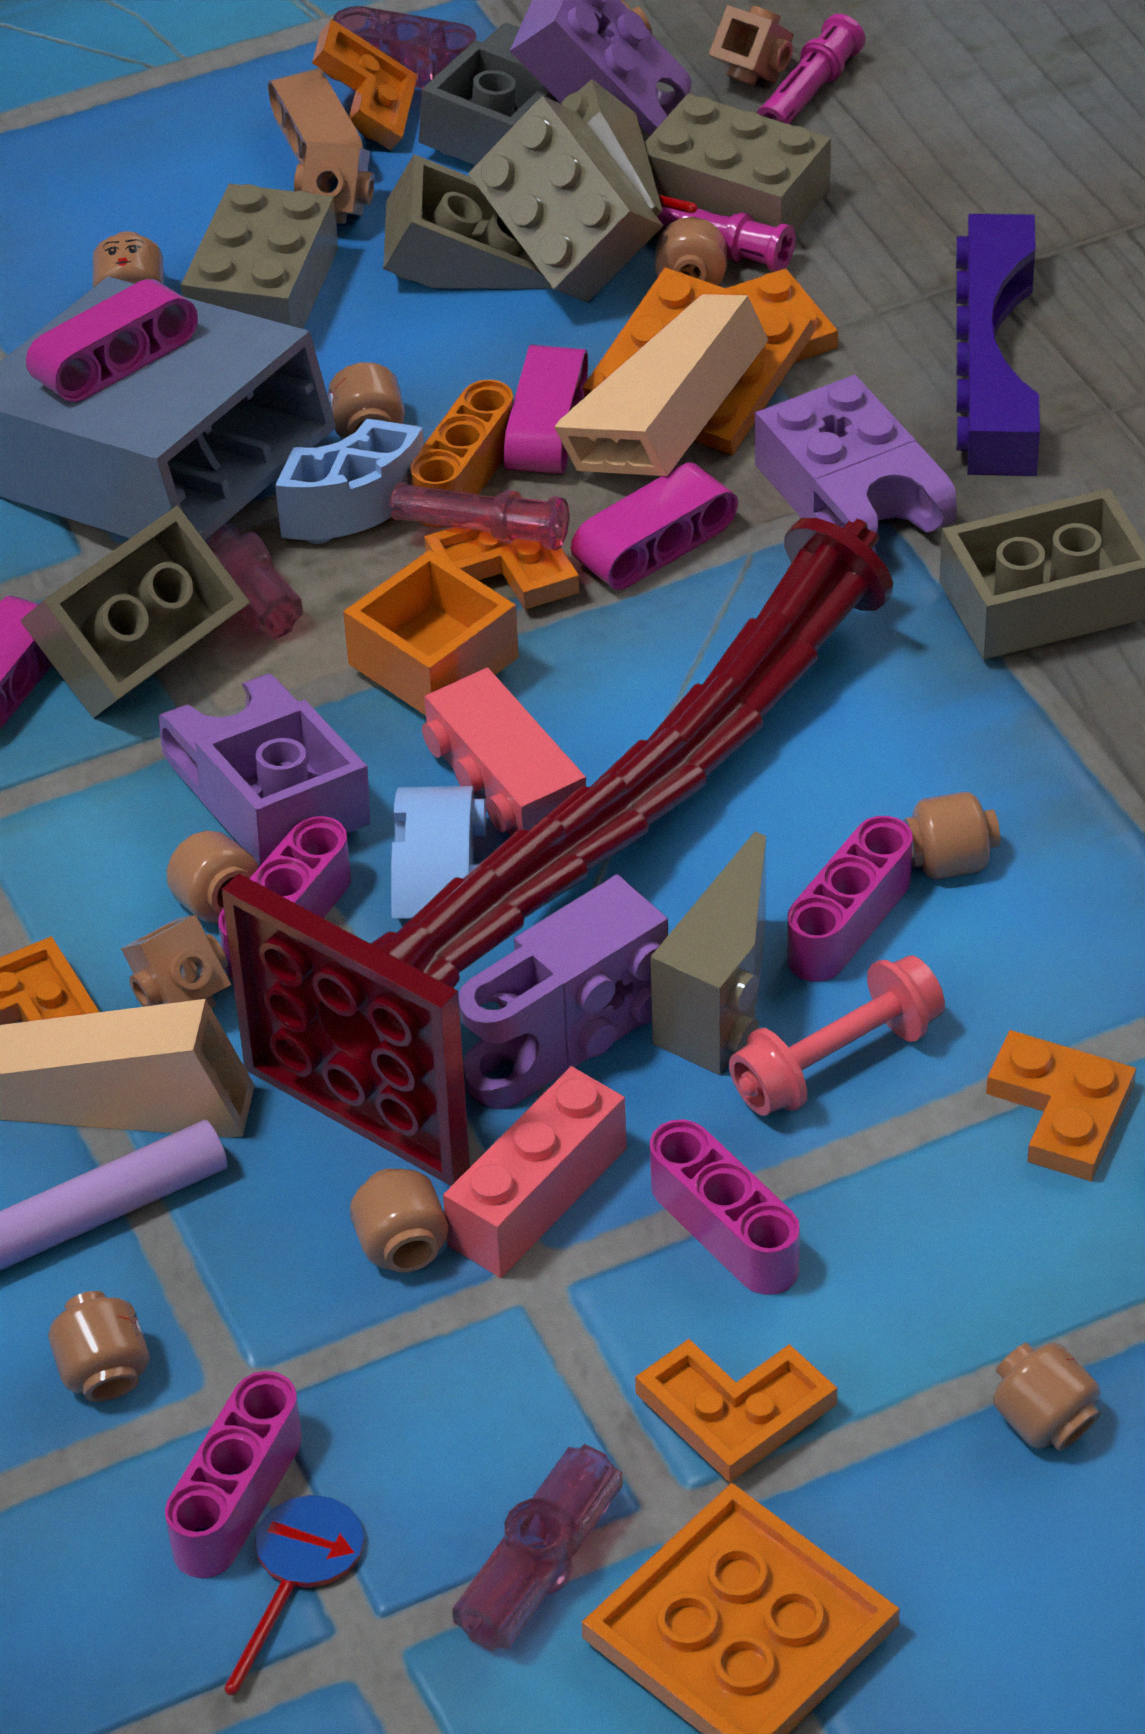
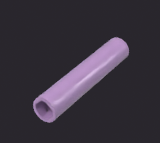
[0,1120,228,1271]

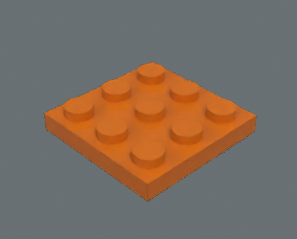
[582,267,814,455]
[581,1482,900,1734]

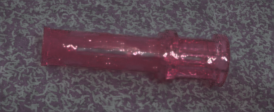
[390,482,570,551]

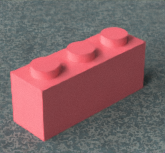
[422,667,586,836]
[443,1066,627,1278]

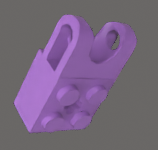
[510,0,692,142]
[755,375,956,553]
[159,673,370,867]
[459,874,668,1109]

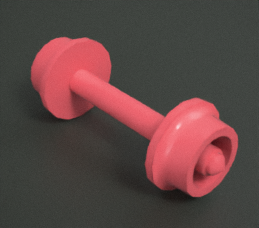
[729,955,945,1115]

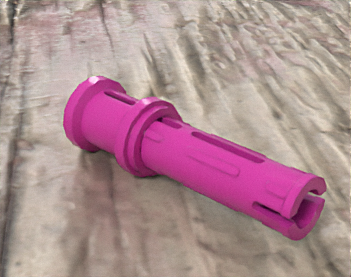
[757,14,865,125]
[657,207,796,272]

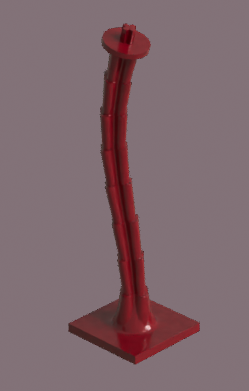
[221,518,894,1186]

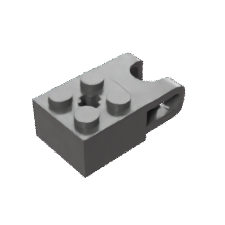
[418,23,561,165]

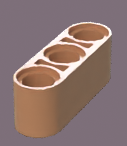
[268,68,364,181]

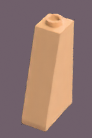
[554,294,768,476]
[0,999,255,1138]

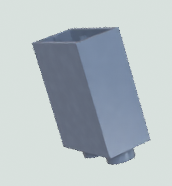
[0,276,336,541]

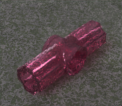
[205,520,303,639]
[452,1444,623,1652]

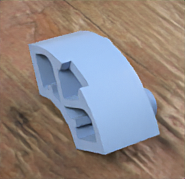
[275,418,424,544]
[391,786,486,919]

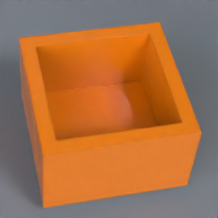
[343,549,519,716]

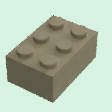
[644,93,831,232]
[468,96,663,303]
[181,183,338,329]
[939,488,1145,660]
[20,505,250,718]

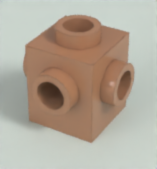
[708,5,794,86]
[294,141,375,224]
[121,915,231,1009]

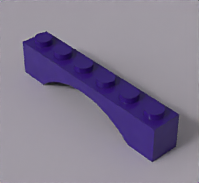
[956,214,1040,476]

